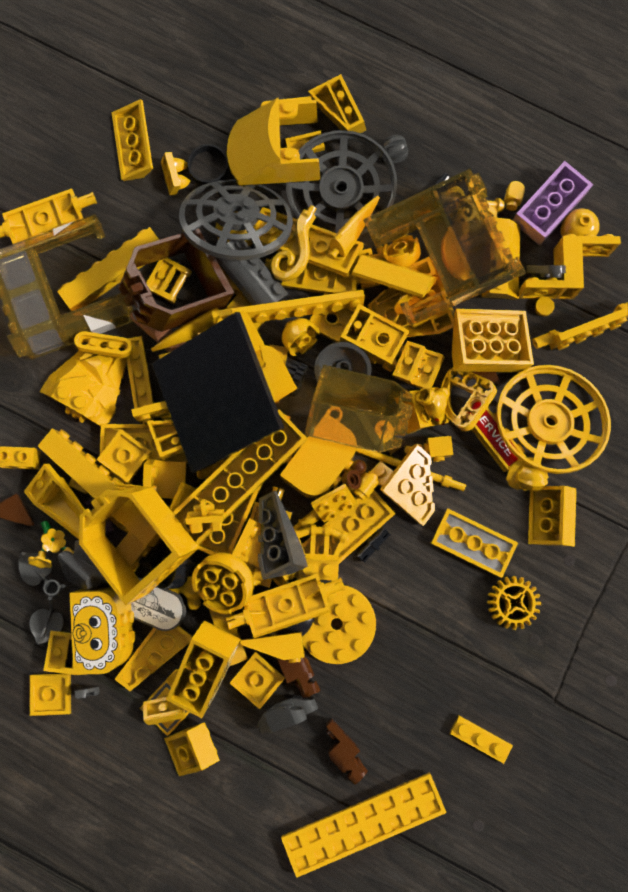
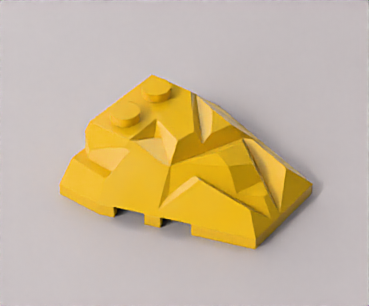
[39,345,127,427]

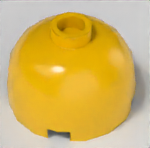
[560,208,600,237]
[382,235,421,268]
[281,318,320,356]

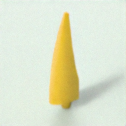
[328,196,380,259]
[151,307,219,352]

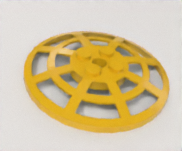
[496,365,611,474]

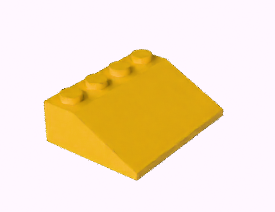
[452,309,534,372]

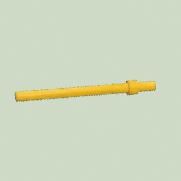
[355,445,466,492]

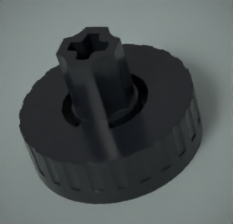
[150,538,198,589]

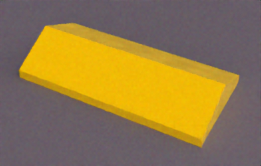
[111,99,153,181]
[352,255,438,298]

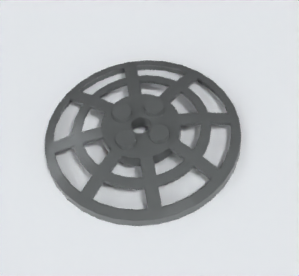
[286,130,397,236]
[179,179,293,261]

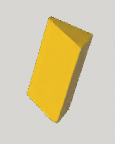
[143,697,186,725]

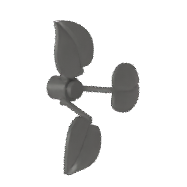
[18,552,104,644]

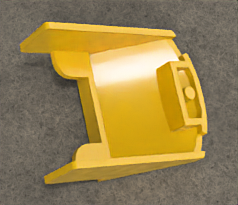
[227,98,320,185]

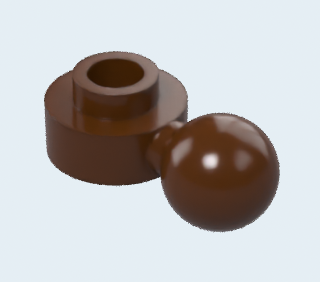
[342,459,367,491]

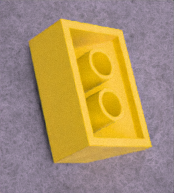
[528,486,576,547]

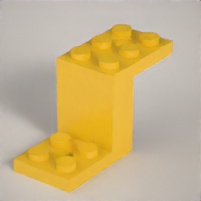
[519,234,621,299]

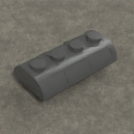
[215,240,289,305]

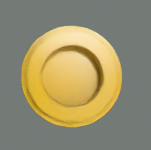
[534,297,555,317]

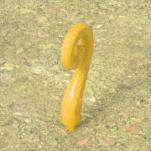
[270,205,317,282]

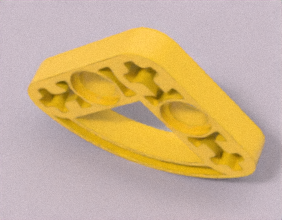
[441,367,497,431]

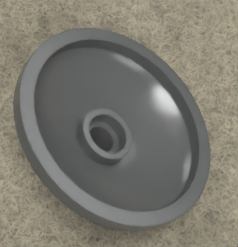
[314,342,372,397]

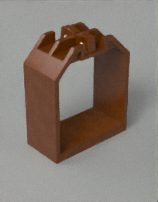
[118,228,234,332]

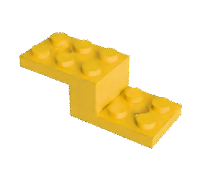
[310,293,409,365]

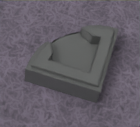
[75,686,100,699]

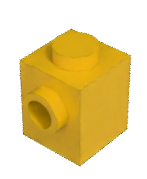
[423,436,453,462]

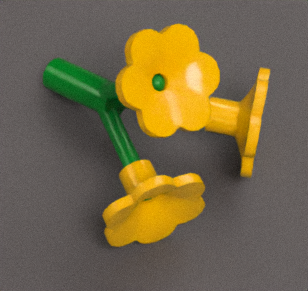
[28,521,74,568]

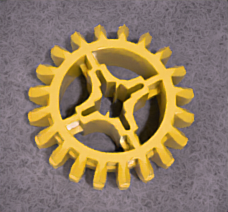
[487,576,541,630]

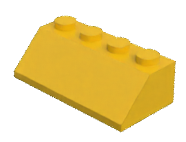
[482,217,520,300]

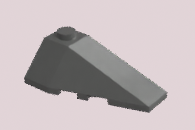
[258,491,308,579]

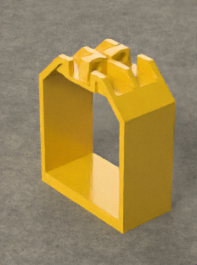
[79,484,200,606]

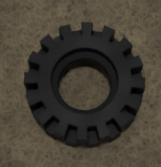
[288,360,308,398]

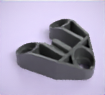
[257,695,318,735]

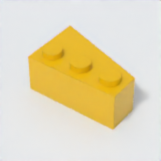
[308,74,366,133]

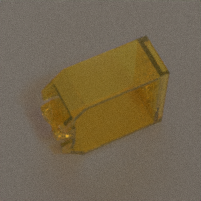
[305,365,413,453]

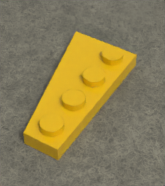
[115,626,193,691]

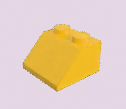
[164,722,220,776]

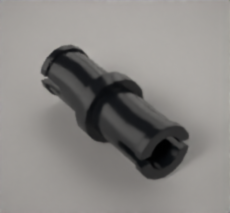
[356,526,391,563]

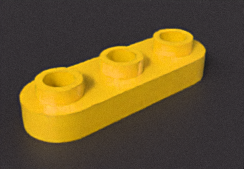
[74,331,132,358]

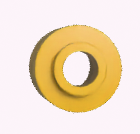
[351,471,379,501]

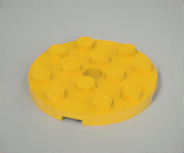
[302,585,376,664]

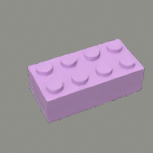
[513,161,593,245]

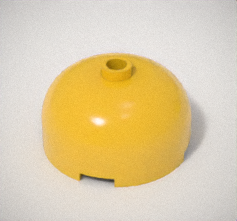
[192,552,254,614]

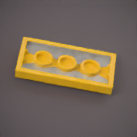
[430,508,518,578]

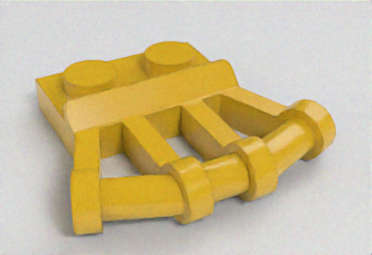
[295,524,348,581]

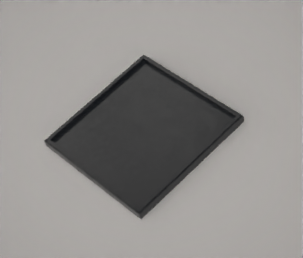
[152,312,284,473]

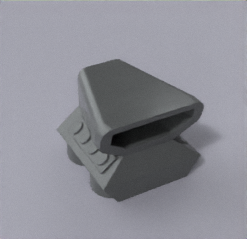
[58,540,109,591]

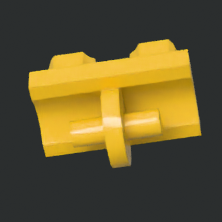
[185,499,225,533]

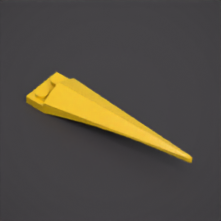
[24,464,85,539]

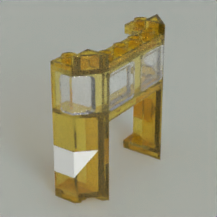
[0,214,134,360]

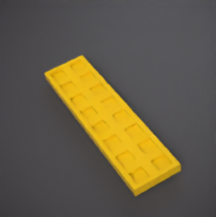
[281,772,446,878]

